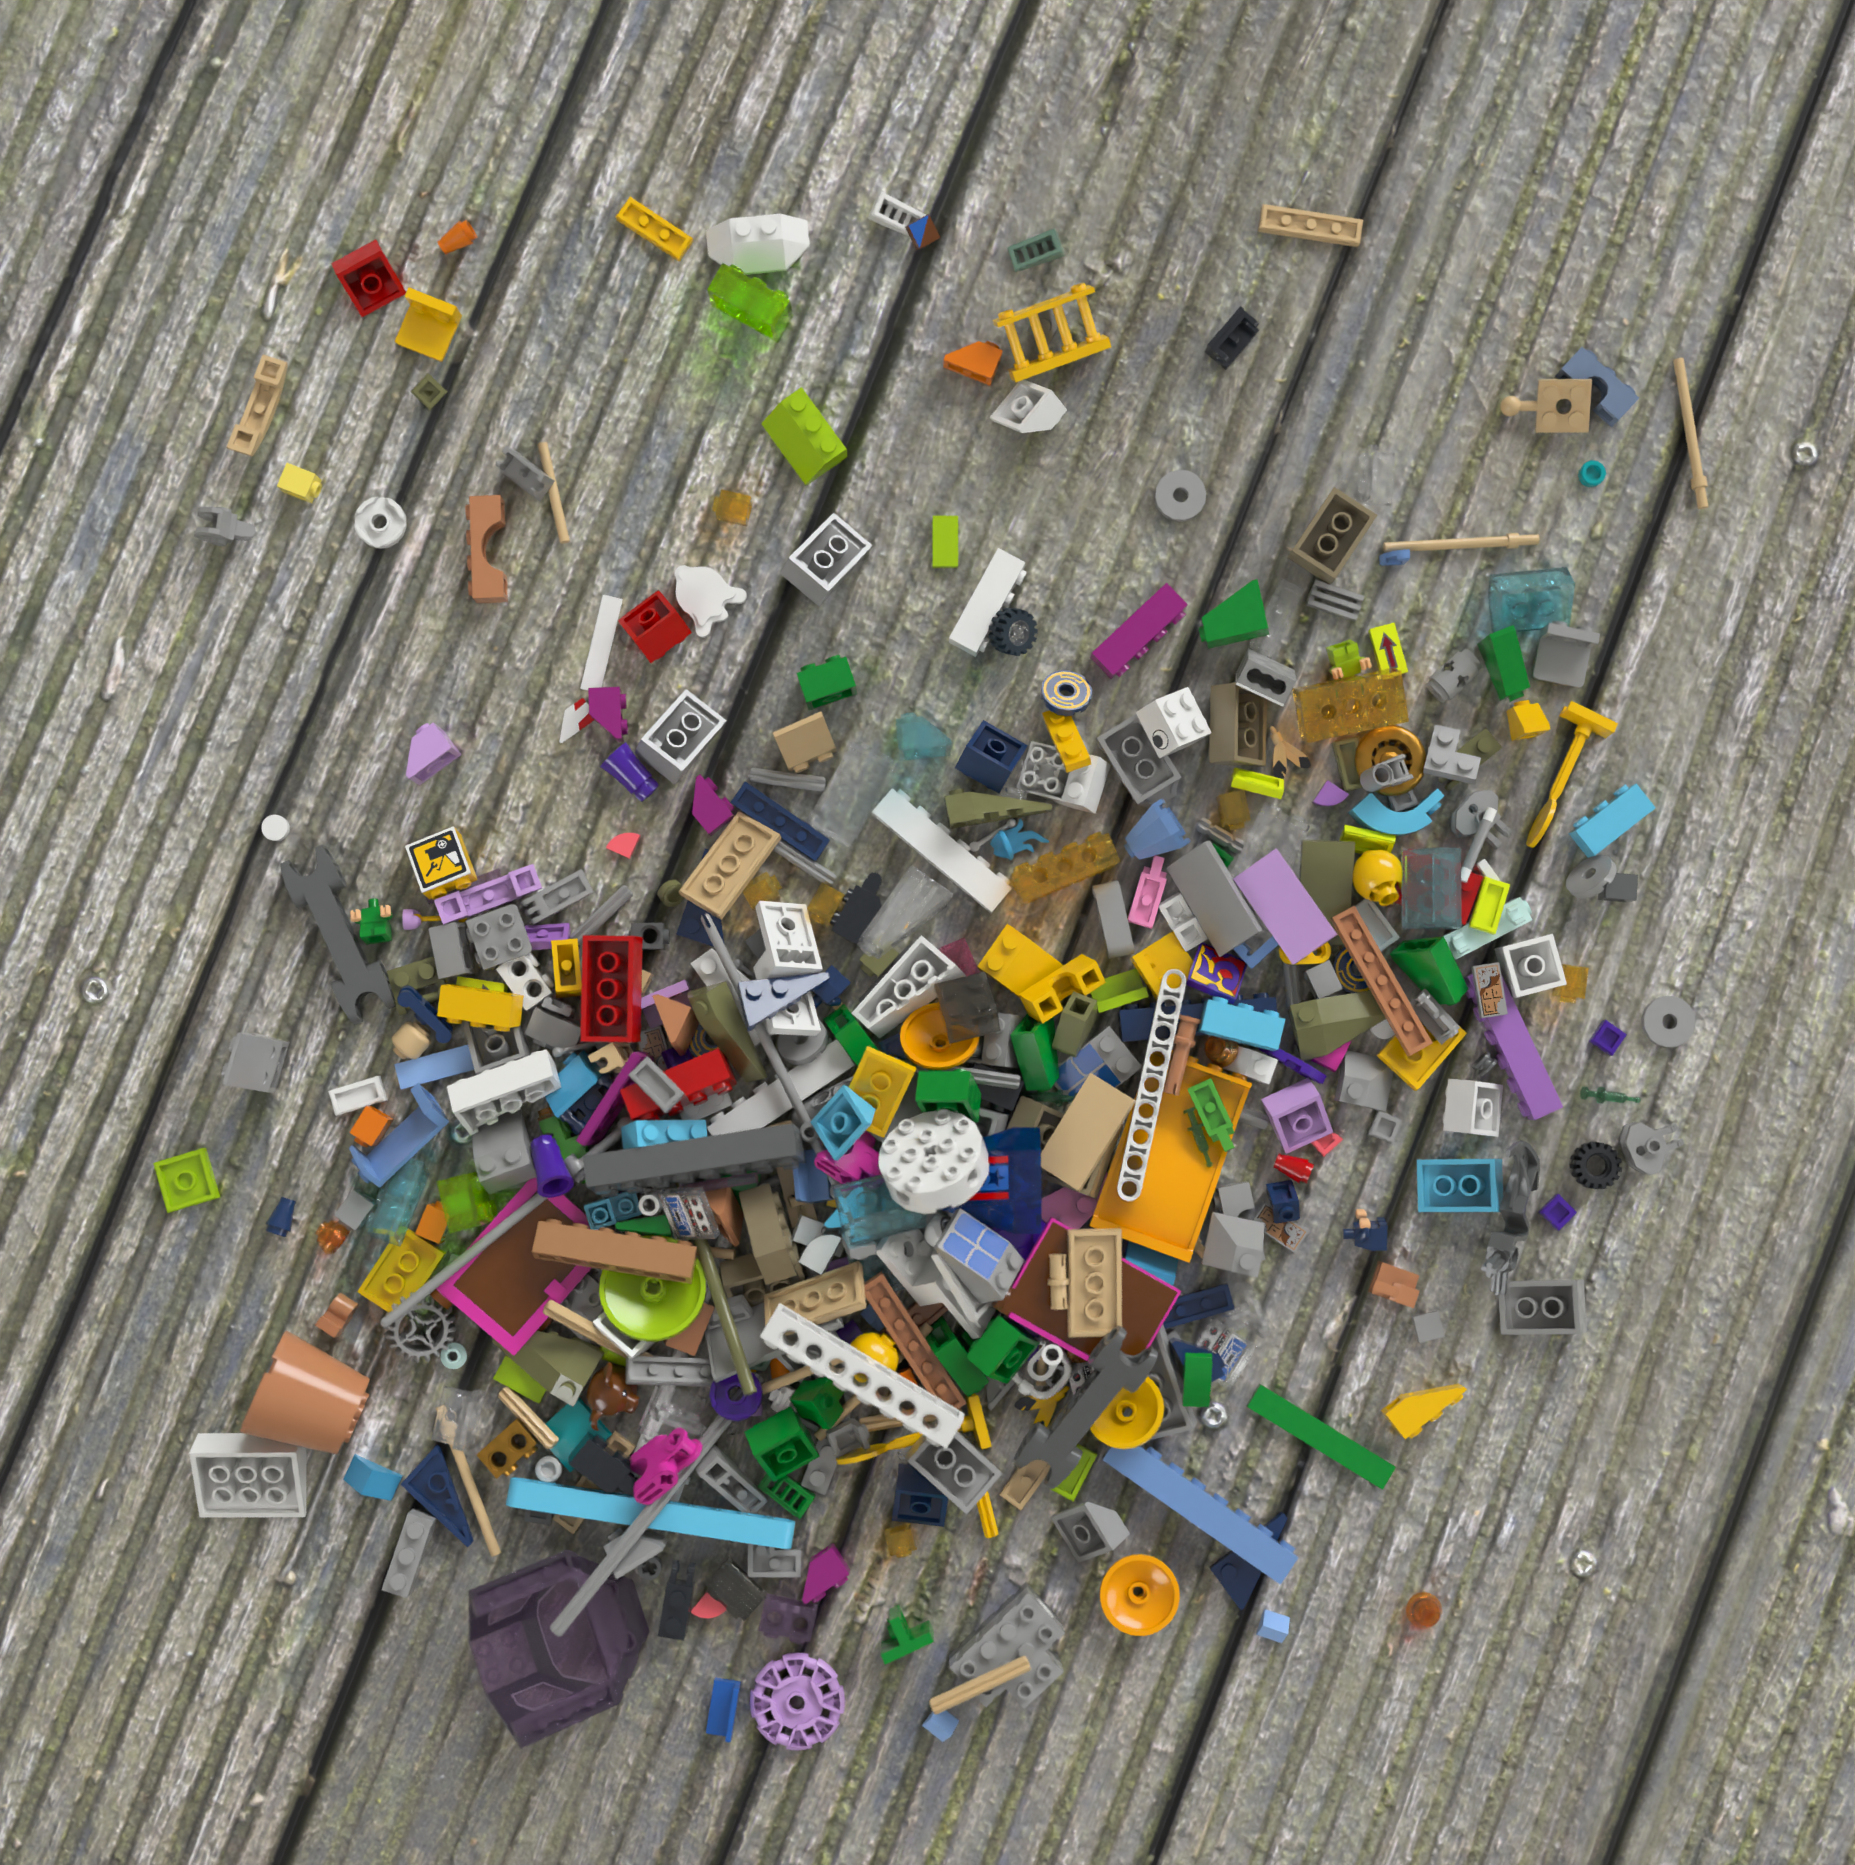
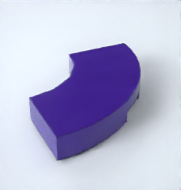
[1259,1048,1327,1084]

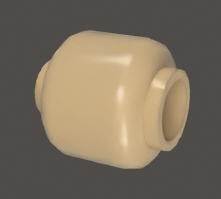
[392,1020,431,1060]

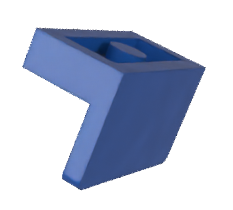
[706,1677,741,1743]

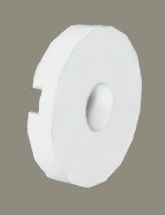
[354,497,407,549]

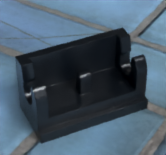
[1205,306,1259,370]

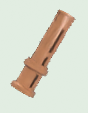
[1163,1014,1202,1096]

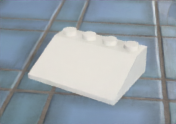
[189,1433,307,1517]

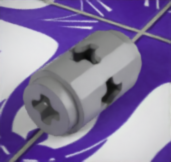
[1426,649,1482,703]

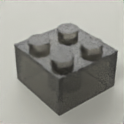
[934,972,1000,1044]

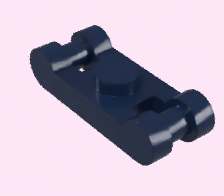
[397,985,453,1043]
[558,1072,614,1136]

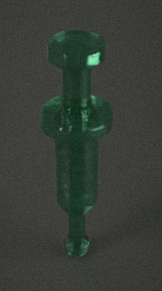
[1580,1086,1641,1104]
[1019,1089,1078,1107]
[1183,1107,1213,1167]

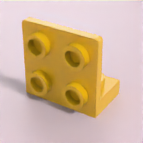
[395,287,462,362]
[1129,932,1193,1001]

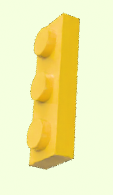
[1042,710,1091,773]

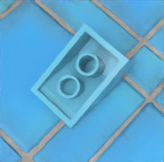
[1417,1159,1503,1212]

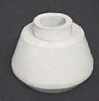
[924,1214,951,1247]

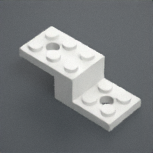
[753,901,823,1036]
[876,1212,996,1339]

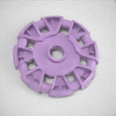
[749,1653,845,1750]

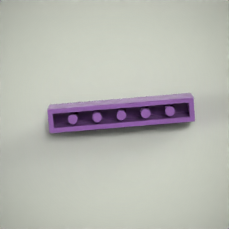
[1463,974,1563,1120]

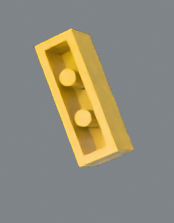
[437,984,524,1032]

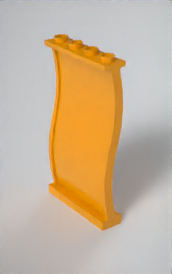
[1089,1050,1252,1263]

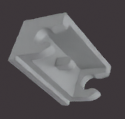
[496,445,555,502]
[429,922,475,979]
[525,1004,581,1054]

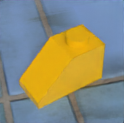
[1506,700,1551,741]
[551,938,582,998]

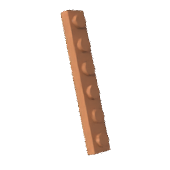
[1330,906,1432,1057]
[864,1272,967,1409]

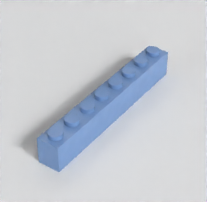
[1102,1446,1298,1585]

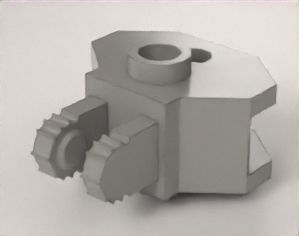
[194,507,256,546]
[1450,790,1512,849]
[1618,1122,1685,1175]

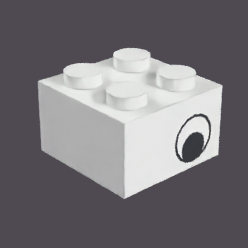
[1136,687,1212,759]

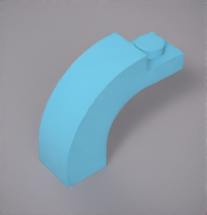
[1348,788,1444,837]

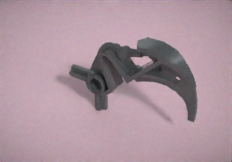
[1481,1140,1540,1295]

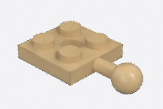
[1500,379,1592,433]

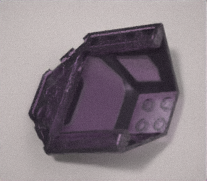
[468,1549,650,1749]

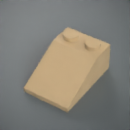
[773,712,837,773]

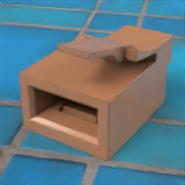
[1368,1261,1420,1308]

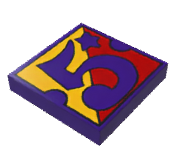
[1186,942,1247,1005]

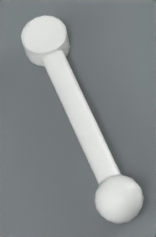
[969,818,1017,852]

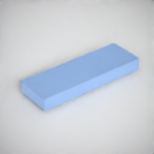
[394,1044,474,1089]

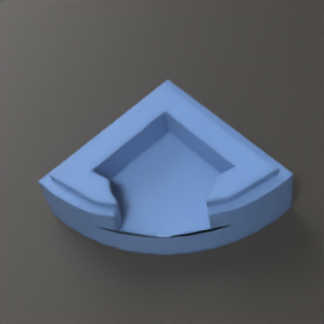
[1379,549,1410,566]

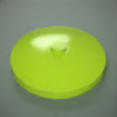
[599,1235,706,1342]

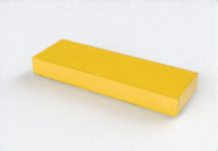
[616,197,694,262]

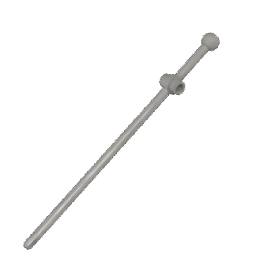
[701,913,850,1201]
[380,1116,633,1327]

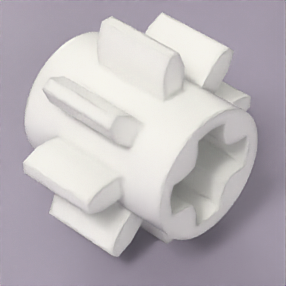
[768,1385,797,1413]

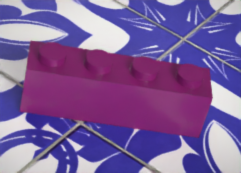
[1090,583,1188,679]

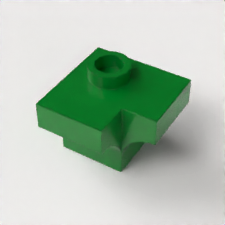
[789,1376,845,1430]

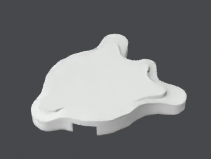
[675,565,747,638]

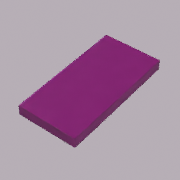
[576,1052,655,1146]

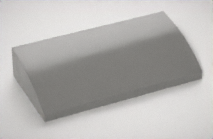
[1166,841,1264,957]
[1148,1324,1197,1440]

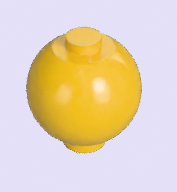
[1352,850,1405,906]
[850,1332,898,1383]

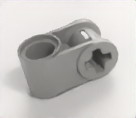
[1360,754,1414,792]

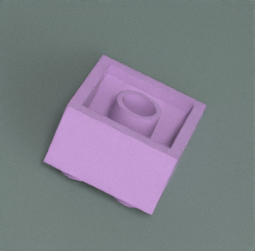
[406,723,461,785]
[1261,1077,1333,1154]

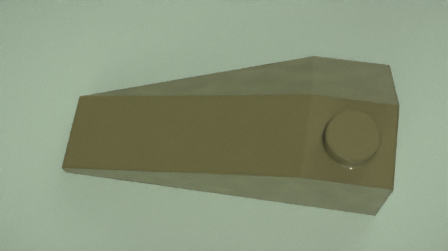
[944,789,1052,829]
[687,981,767,1083]
[1288,991,1386,1061]
[492,1331,605,1407]

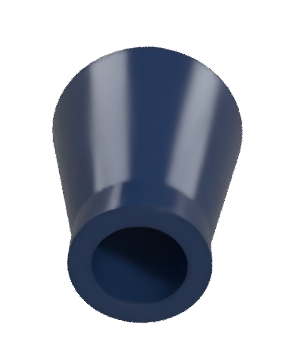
[266,1197,296,1237]

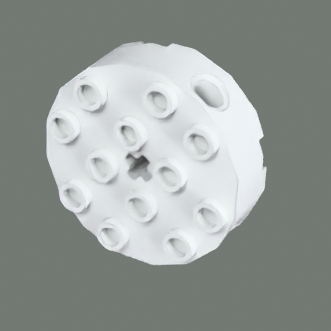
[878,1109,989,1214]

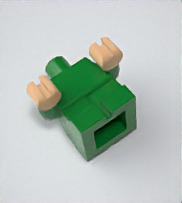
[350,898,393,945]

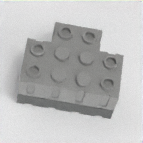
[949,1582,1065,1709]

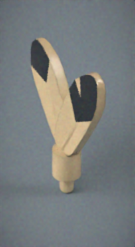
[1270,726,1311,779]

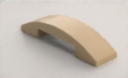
[227,354,288,457]

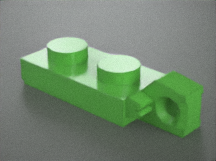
[1187,1078,1235,1152]

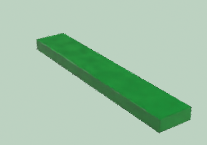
[1246,1383,1396,1490]

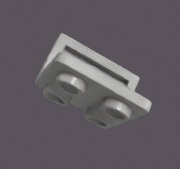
[1532,621,1600,688]
[466,904,532,971]
[560,1273,604,1346]

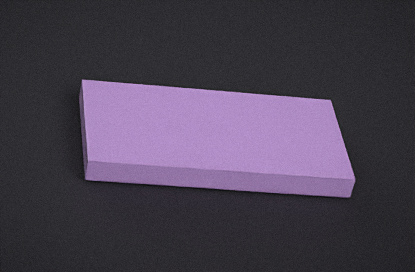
[1233,849,1338,965]

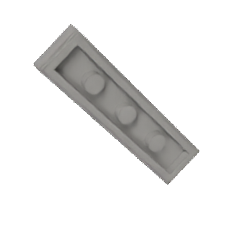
[626,1356,714,1387]

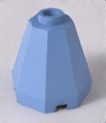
[1124,799,1191,860]

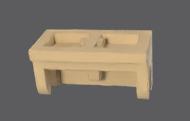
[588,1042,633,1073]

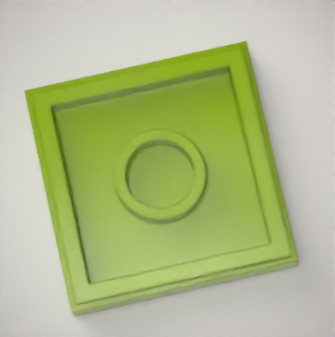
[153,1148,220,1213]

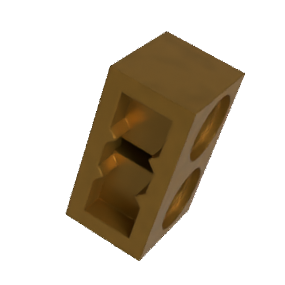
[476,1418,539,1479]

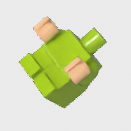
[1326,639,1372,686]

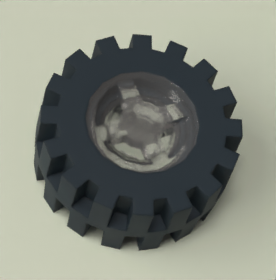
[989,607,1038,656]

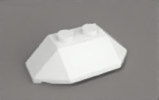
[706,214,810,276]

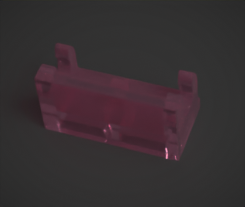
[938,937,985,997]

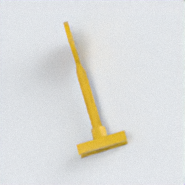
[1526,701,1618,848]
[835,1393,992,1465]

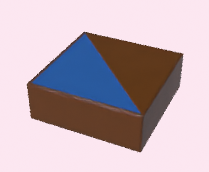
[905,214,940,250]

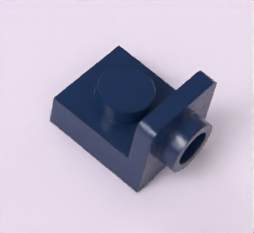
[1266,1180,1300,1224]

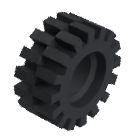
[1569,1142,1622,1190]

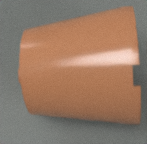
[240,1331,370,1455]

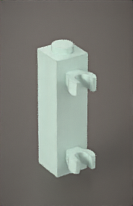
[1441,897,1532,960]

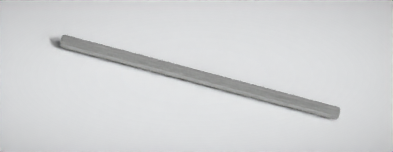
[550,1372,764,1637]

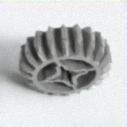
[384,1292,456,1363]

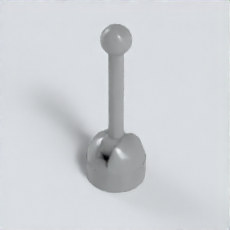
[552,1042,612,1058]

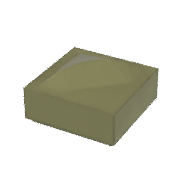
[410,373,447,410]

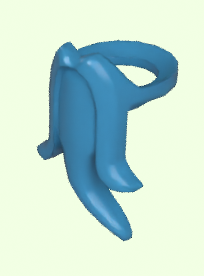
[990,818,1049,861]

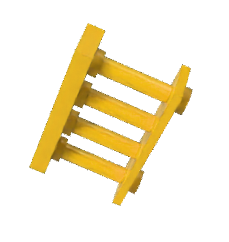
[992,283,1112,382]

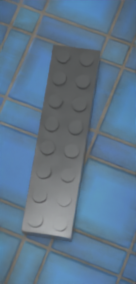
[583,1123,806,1198]

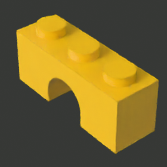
[1018,954,1106,1024]

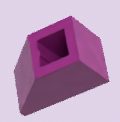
[588,687,628,742]
[692,775,735,836]
[802,1543,850,1604]

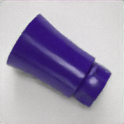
[600,742,660,802]
[530,1135,574,1198]

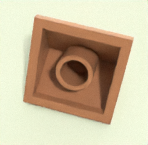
[652,994,699,1056]
[689,1182,744,1247]

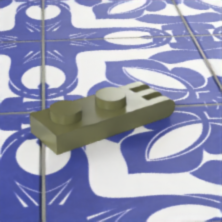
[1438,728,1502,792]

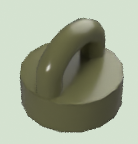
[657,880,684,907]

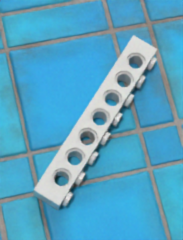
[760,1303,964,1448]

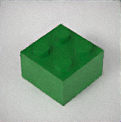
[797,655,857,711]
[915,1069,981,1123]
[966,1315,1040,1384]
[744,1406,820,1482]

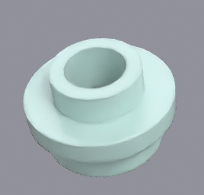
[440,1342,467,1369]

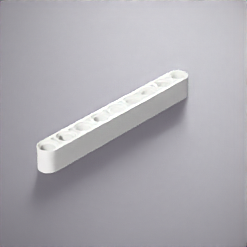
[1117,969,1186,1201]

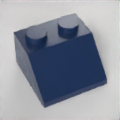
[955,720,1028,794]
[892,1463,948,1527]

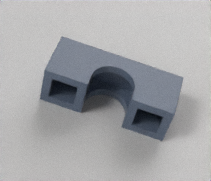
[1555,347,1639,427]

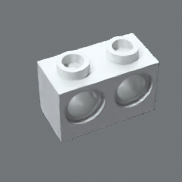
[496,953,556,1012]

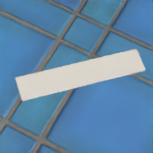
[580,595,623,690]

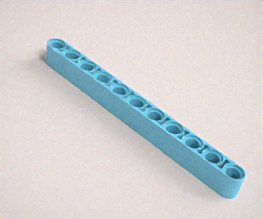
[506,1477,796,1549]

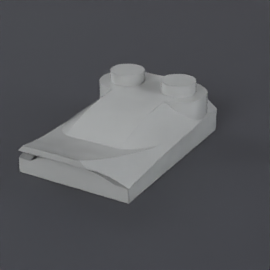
[1096,714,1181,809]

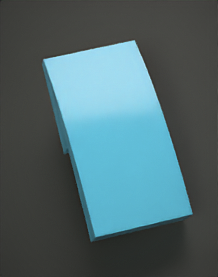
[584,1191,642,1230]

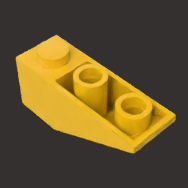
[1380,1383,1467,1439]

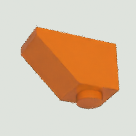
[943,341,1003,386]

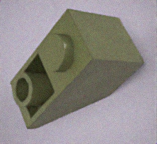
[1052,991,1098,1058]

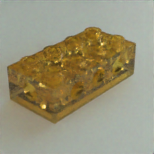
[1292,668,1409,743]
[1010,831,1121,906]

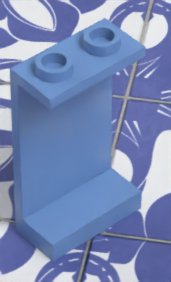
[349,1083,449,1188]

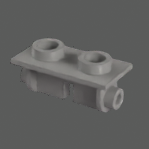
[1410,989,1460,1045]

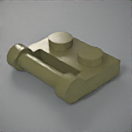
[387,956,447,1016]

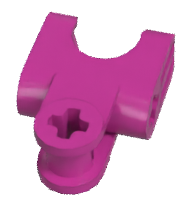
[814,1131,885,1189]
[630,1427,702,1505]

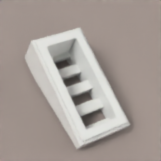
[868,191,926,237]

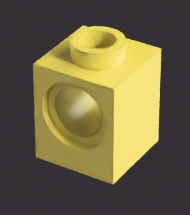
[277,463,322,504]

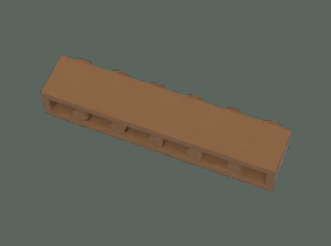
[532,1219,698,1284]

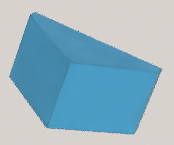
[343,1454,403,1501]

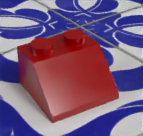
[331,239,406,318]
[617,590,692,663]

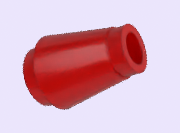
[1273,1153,1314,1184]

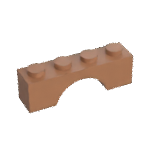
[465,495,508,604]

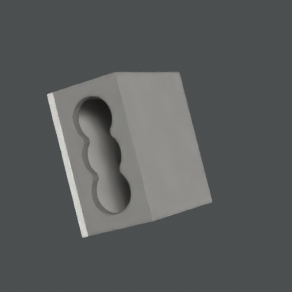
[1236,648,1296,706]

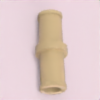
[1048,1254,1069,1310]

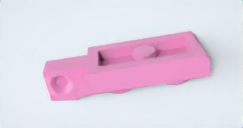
[1127,855,1167,929]

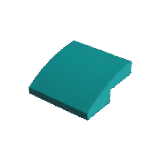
[546,1398,612,1472]

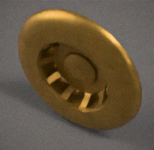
[1355,725,1426,796]

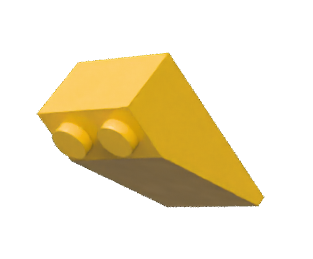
[977,924,1063,998]

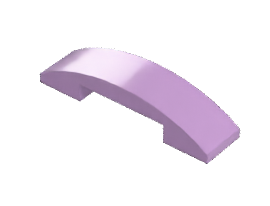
[434,864,542,925]

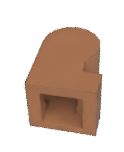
[315,1293,359,1338]

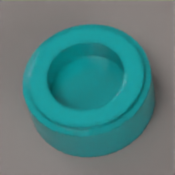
[1578,460,1606,488]

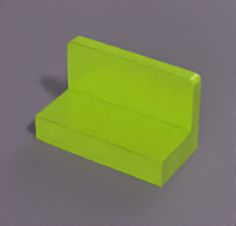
[1090,969,1149,1013]

